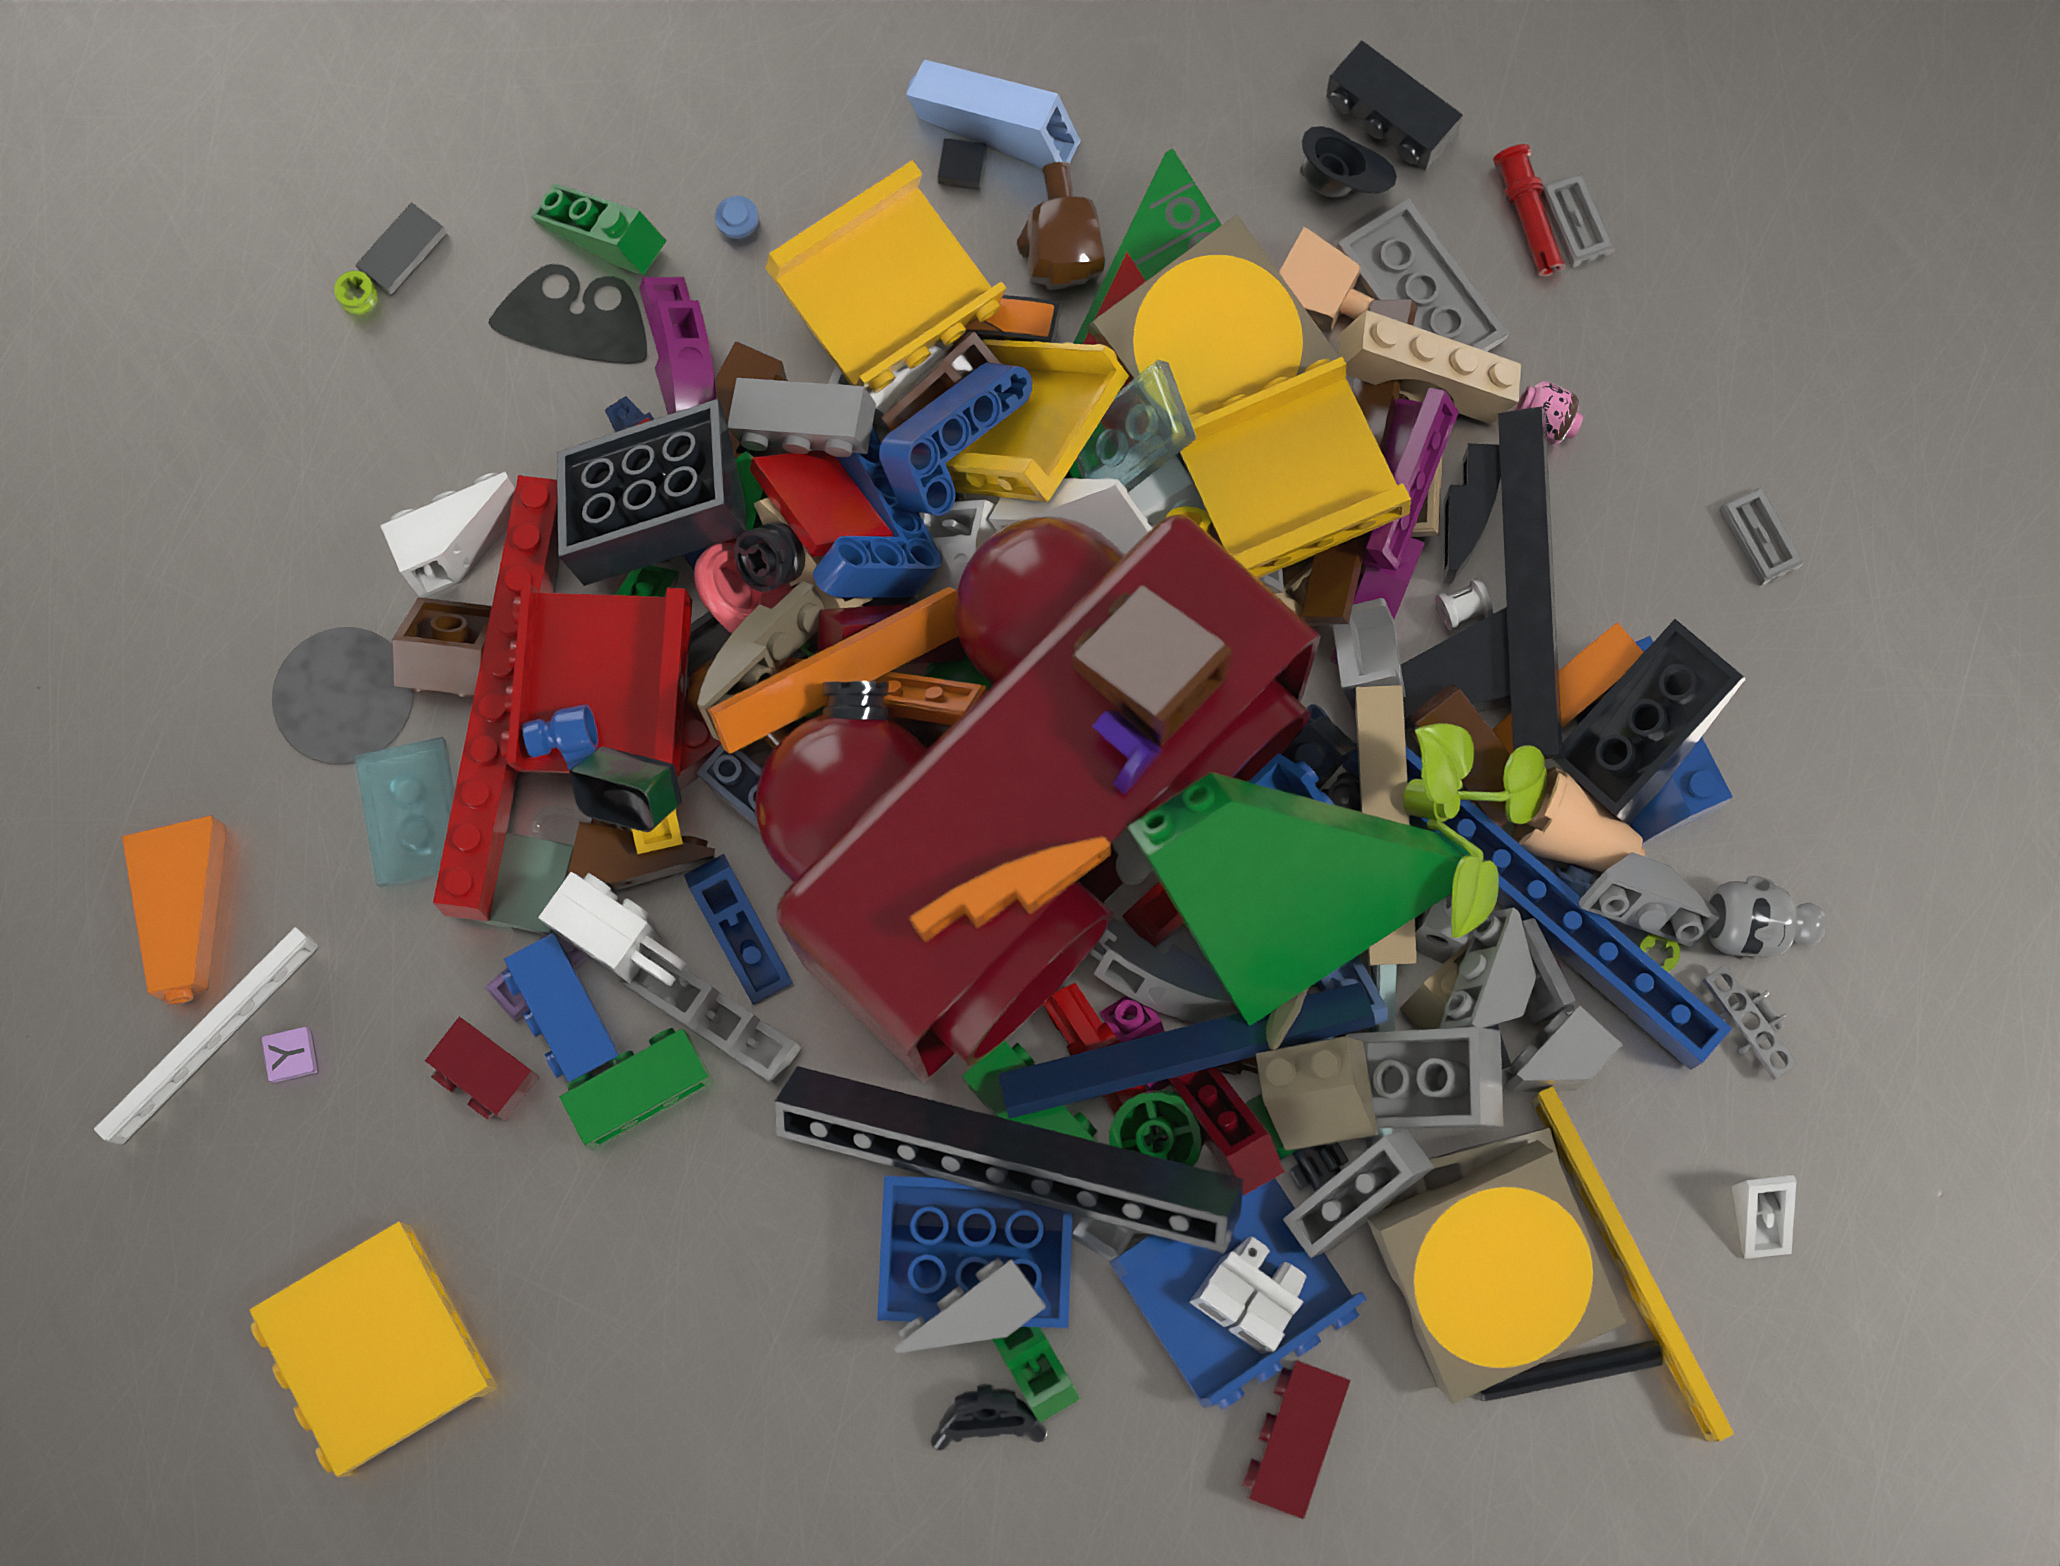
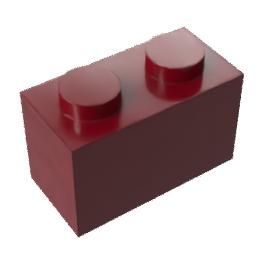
[425,1016,540,1121]

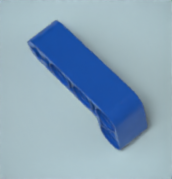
[879,363,1032,516]

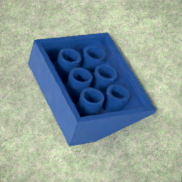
[877,1176,1073,1328]

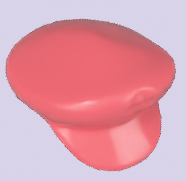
[694,542,794,634]

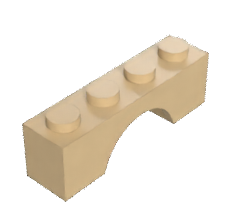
[1338,310,1521,424]

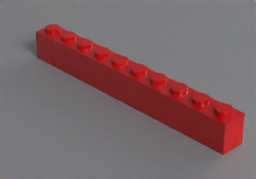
[433,475,560,922]

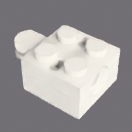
[538,872,687,987]

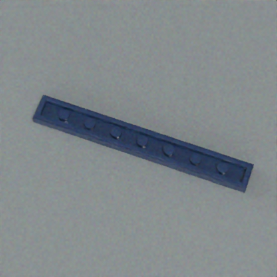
[998,982,1376,1119]

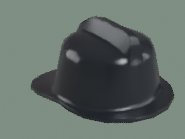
[1300,126,1397,198]

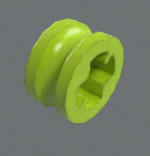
[334,270,377,315]
[1638,933,1681,972]

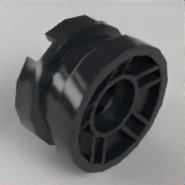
[734,521,805,592]
[823,681,889,720]

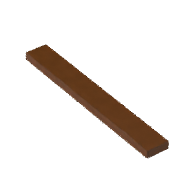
[1301,299,1417,624]

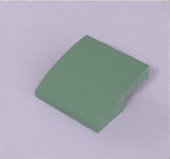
[470,833,574,935]

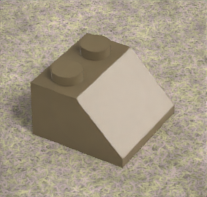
[1256,1037,1378,1151]

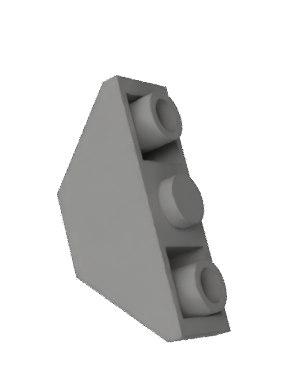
[1578,852,1720,947]
[1439,907,1536,1029]

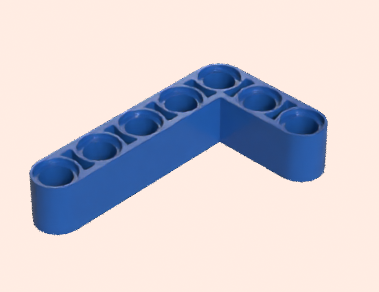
[813,426,942,597]

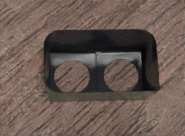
[569,746,682,832]

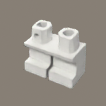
[1189,1236,1306,1354]

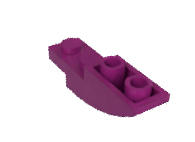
[639,277,716,415]

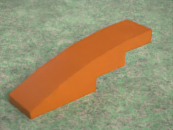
[1492,622,1644,755]
[910,837,1110,942]

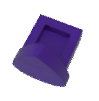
[1093,711,1162,794]

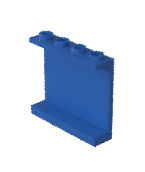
[1109,1178,1367,1410]

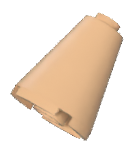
[1511,766,1646,873]

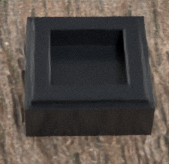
[937,138,987,189]

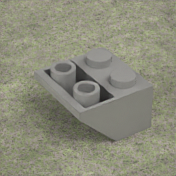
[1503,1006,1623,1092]

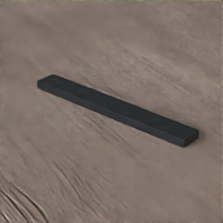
[1498,406,1563,759]

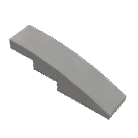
[620,953,802,1086]

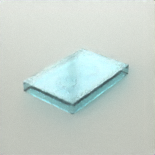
[1076,360,1196,493]
[354,737,455,888]

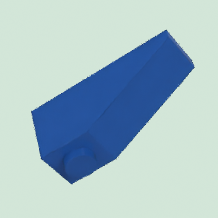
[684,854,793,1004]

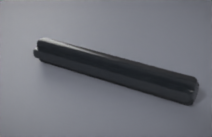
[1478,1340,1664,1401]

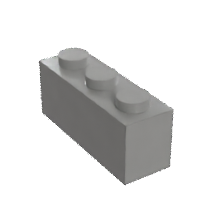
[727,378,876,457]
[1283,1129,1434,1258]

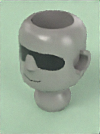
[1707,876,1826,960]

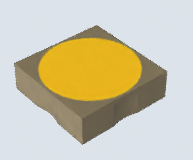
[1086,214,1340,460]
[1367,1140,1626,1404]

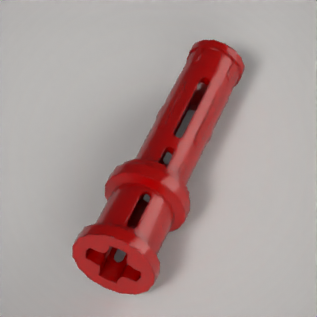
[1493,144,1565,277]

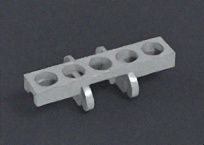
[1702,964,1798,1080]

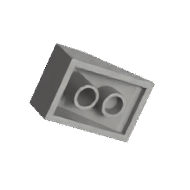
[1346,1027,1503,1129]

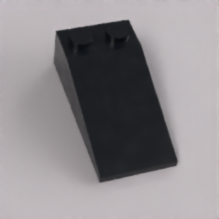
[1553,619,1746,825]

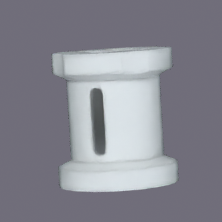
[1435,578,1493,631]

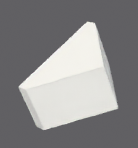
[1731,1175,1797,1259]

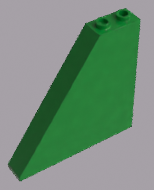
[1128,772,1471,1026]

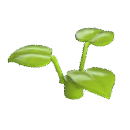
[1403,724,1547,938]

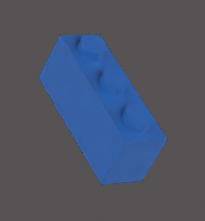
[501,933,620,1082]

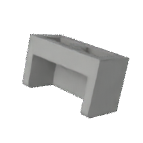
[1333,598,1406,709]

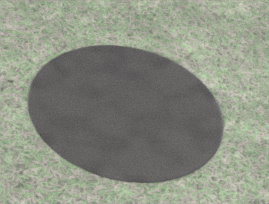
[272,627,413,764]

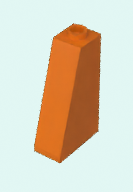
[122,815,226,1005]

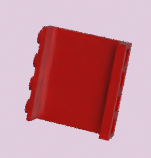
[501,583,693,778]

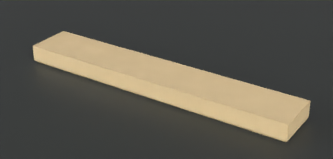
[1354,685,1417,965]

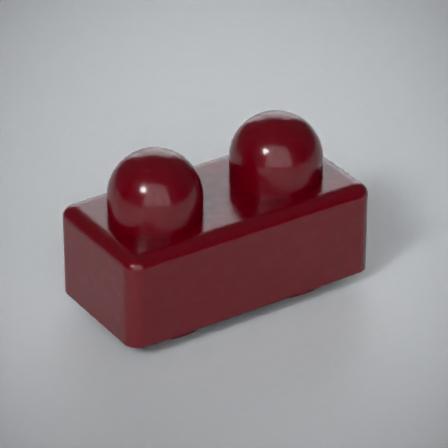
[755,515,1321,1083]

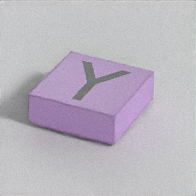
[261,1026,318,1083]

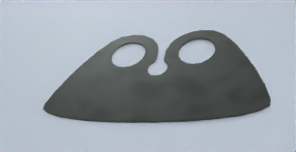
[488,264,647,363]

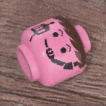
[1514,381,1583,446]

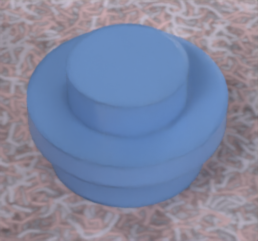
[715,196,758,239]

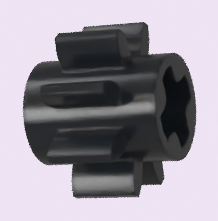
[1289,1142,1349,1193]

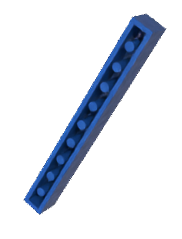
[1342,743,1733,1070]

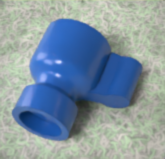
[523,704,598,770]

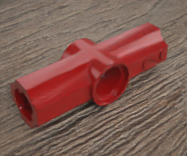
[1043,982,1147,1117]

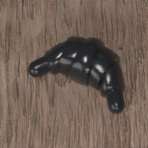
[931,1384,1048,1451]

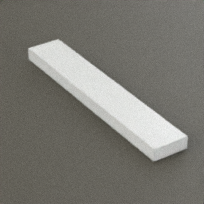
[94,927,318,1145]

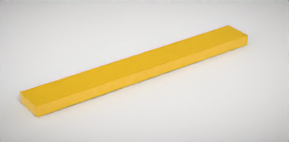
[1531,1086,1734,1442]

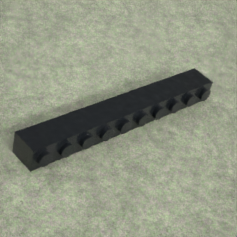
[774,1066,1244,1253]

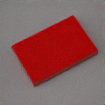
[749,450,893,557]

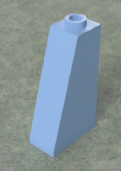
[906,59,1081,169]

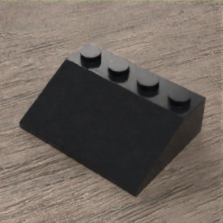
[557,399,747,586]

